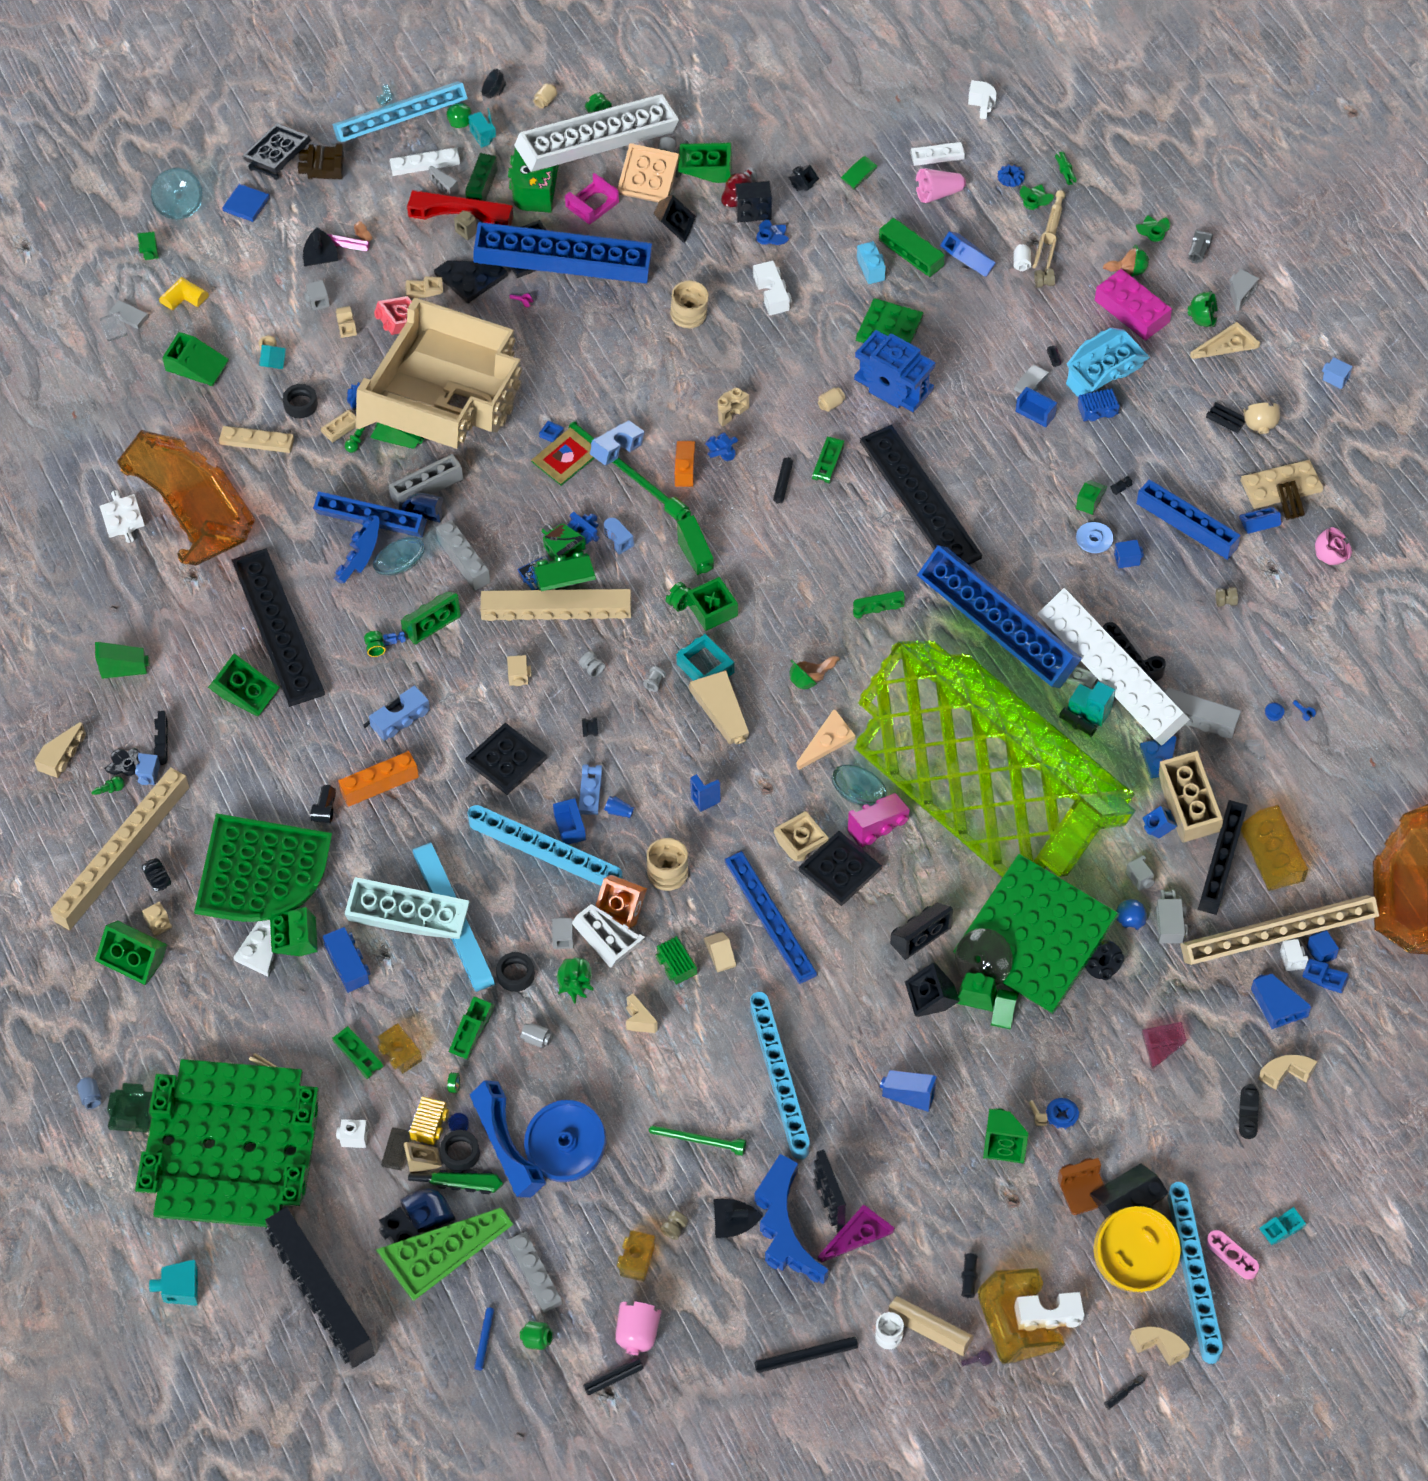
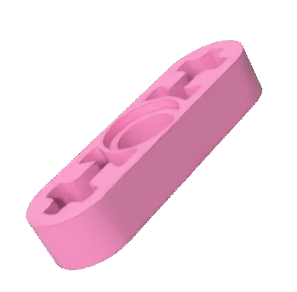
[1207,1230,1259,1279]

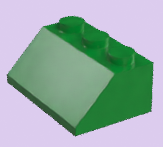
[533,551,596,591]
[401,592,461,645]
[95,920,168,985]
[983,1108,1029,1164]

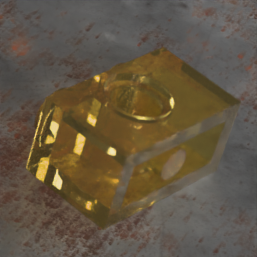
[377,1023,422,1074]
[617,1230,655,1282]

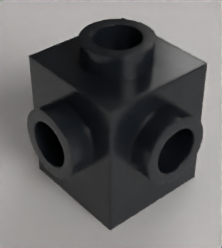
[788,165,819,191]

